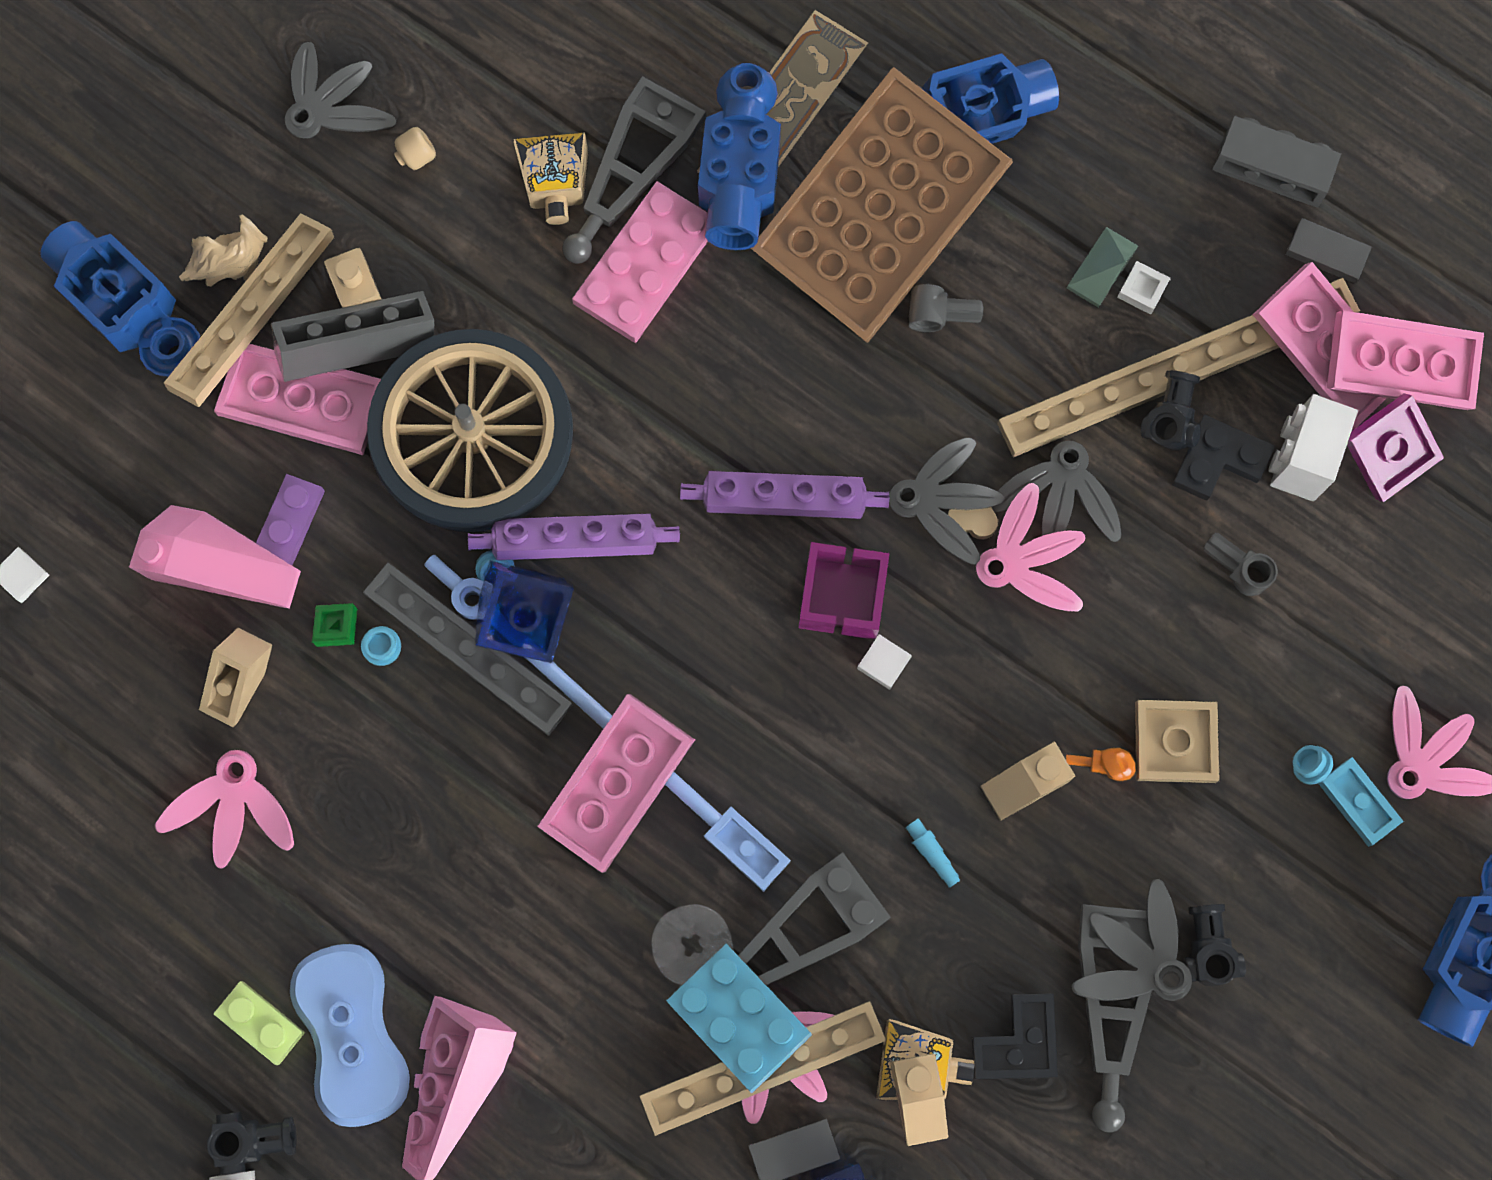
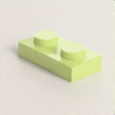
[214,981,305,1065]

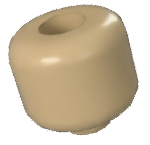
[394,127,436,170]

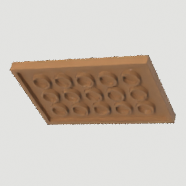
[751,67,1013,343]

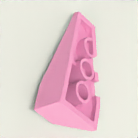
[129,505,301,608]
[402,996,517,1180]

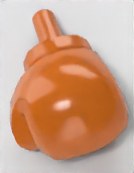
[1066,748,1136,781]

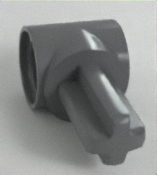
[909,284,983,332]
[1203,533,1278,596]

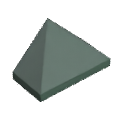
[1067,227,1138,308]

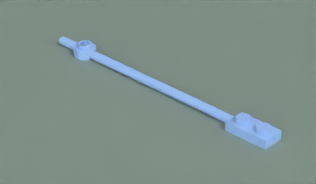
[424,555,791,892]

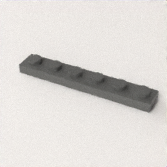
[363,563,573,736]

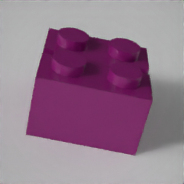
[799,542,889,639]

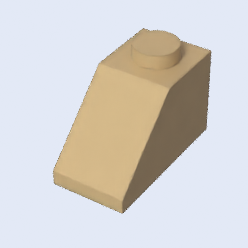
[199,628,272,727]
[980,742,1076,821]
[890,1054,948,1146]

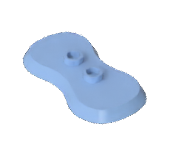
[290,944,410,1127]

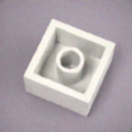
[1268,394,1358,502]

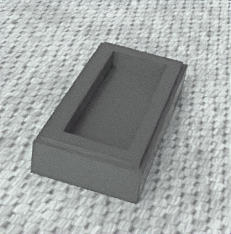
[1285,218,1372,284]
[749,1119,840,1180]

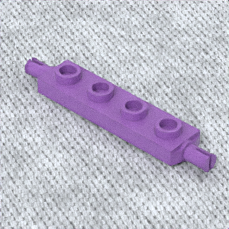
[680,471,889,519]
[468,514,680,560]

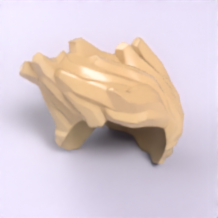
[179,214,268,286]

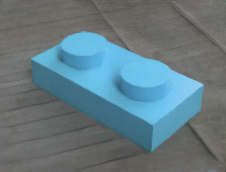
[1318,757,1404,847]

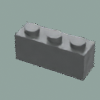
[1212,116,1341,208]

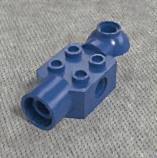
[922,53,1059,144]
[698,63,781,250]
[41,221,200,377]
[1418,854,1492,1047]

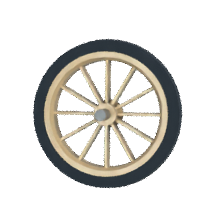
[367,329,573,532]

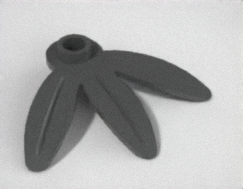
[285,42,396,138]
[889,438,1004,564]
[991,441,1121,542]
[1072,879,1192,1001]

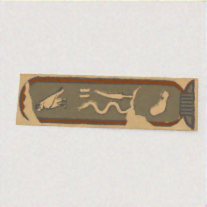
[697,10,868,172]

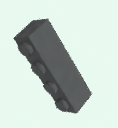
[271,291,434,382]

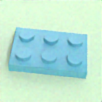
[666,944,812,1093]

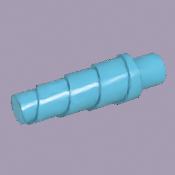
[905,818,960,888]

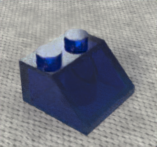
[475,560,574,663]

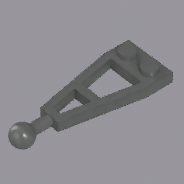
[562,76,706,264]
[738,852,891,986]
[1078,904,1154,1132]

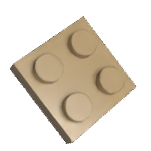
[1135,700,1219,783]

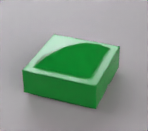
[312,603,358,647]

